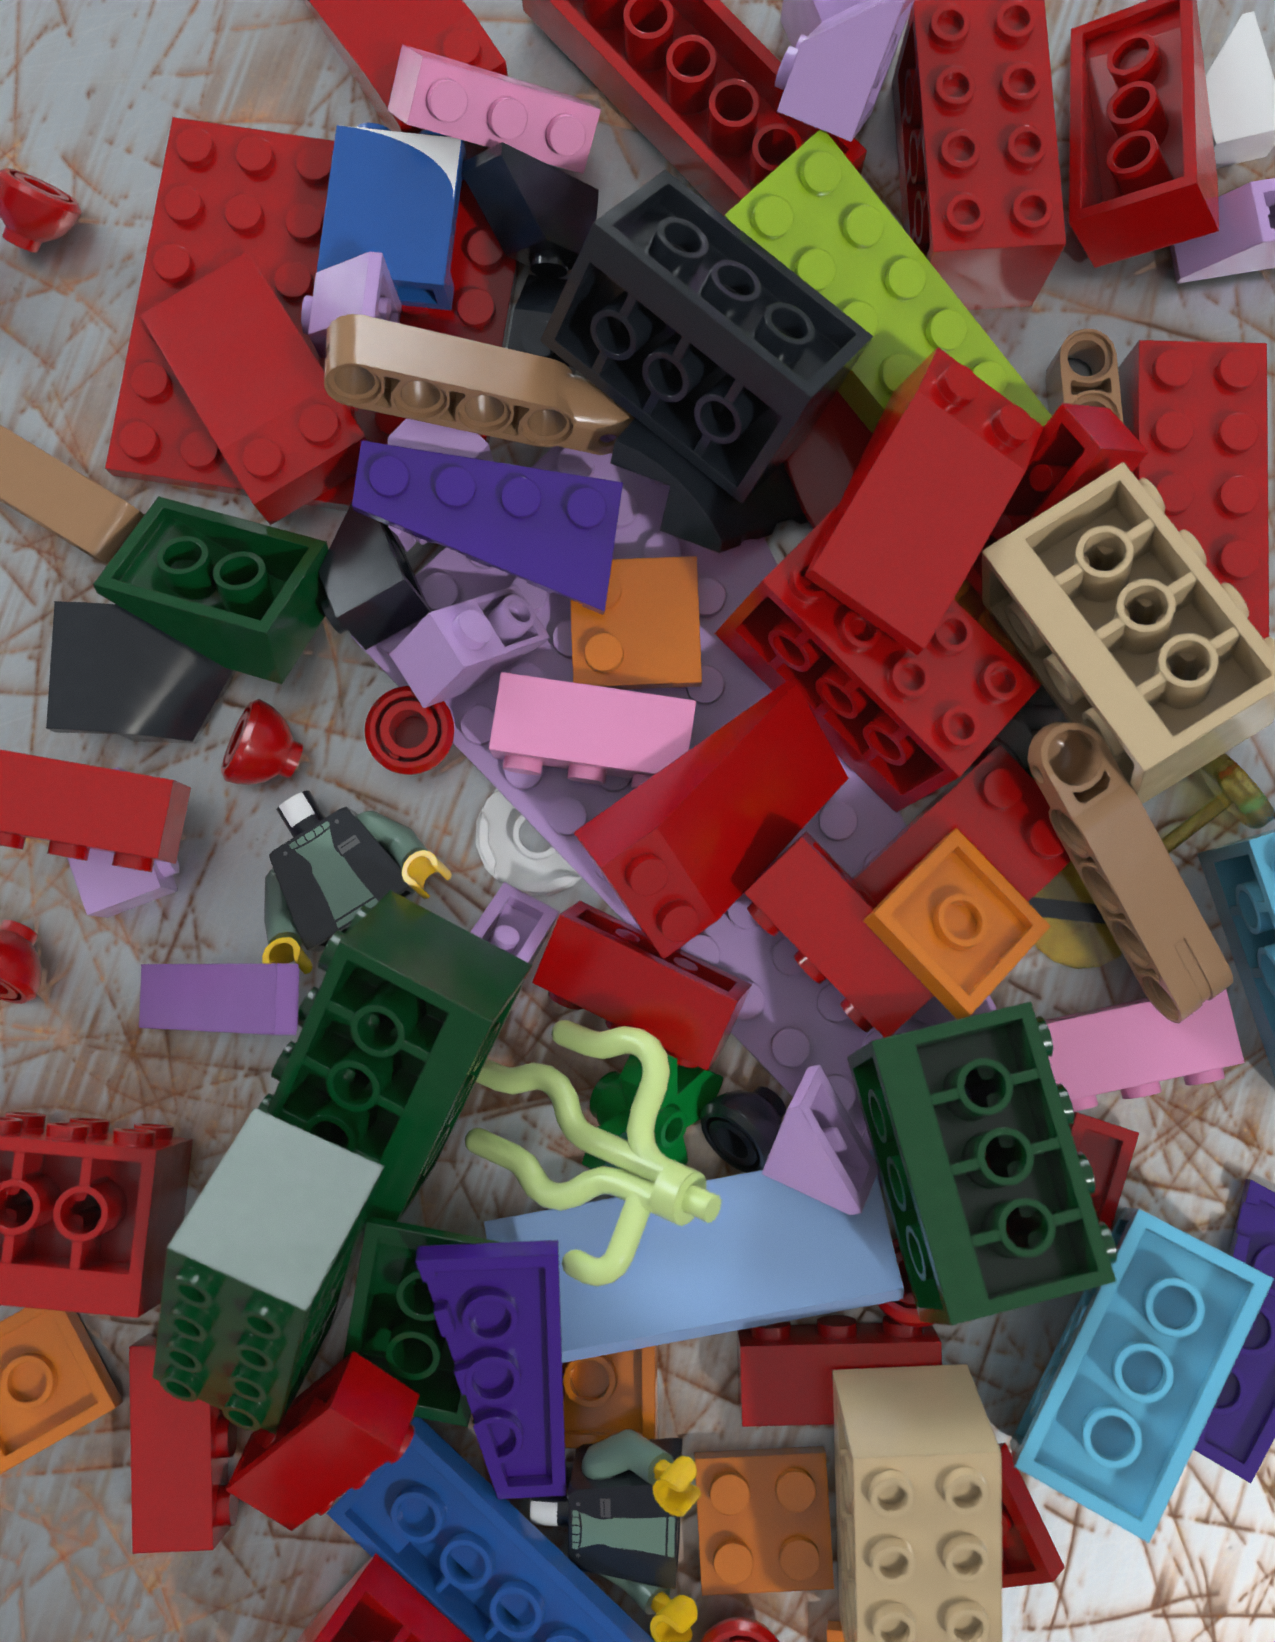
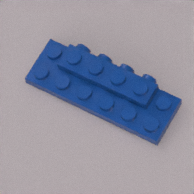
[326,1417,655,1642]

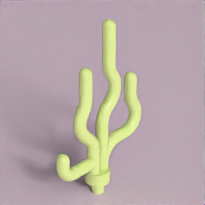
[465,1020,721,1287]

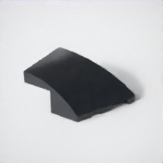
[610,418,808,553]
[46,601,233,744]

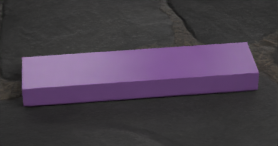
[139,963,299,1035]

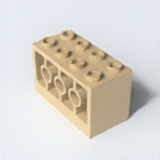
[982,462,1275,804]
[833,1364,1002,1642]

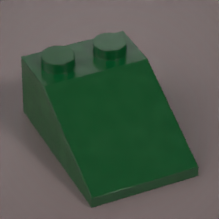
[93,496,329,684]
[343,1216,499,1427]

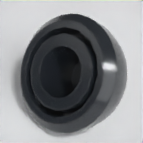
[700,1086,786,1173]

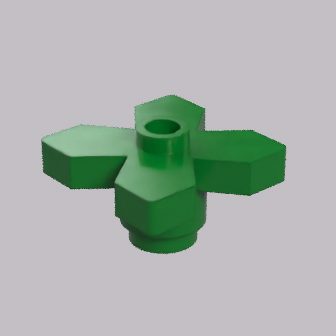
[582,1054,724,1169]

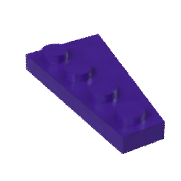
[352,440,623,615]
[1193,1179,1275,1484]
[416,1240,566,1499]

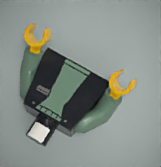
[262,790,452,975]
[530,1429,701,1642]

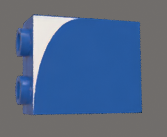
[317,123,467,310]

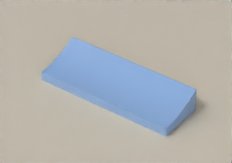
[484,1150,904,1363]

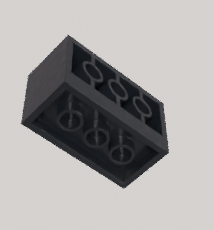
[540,169,873,504]

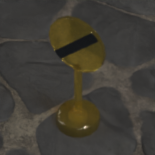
[1028,753,1275,969]

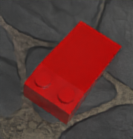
[303,0,508,134]
[1069,0,1219,268]
[140,251,367,525]
[805,347,1044,655]
[573,678,849,959]
[853,744,1071,905]

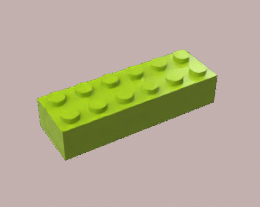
[724,129,1052,434]

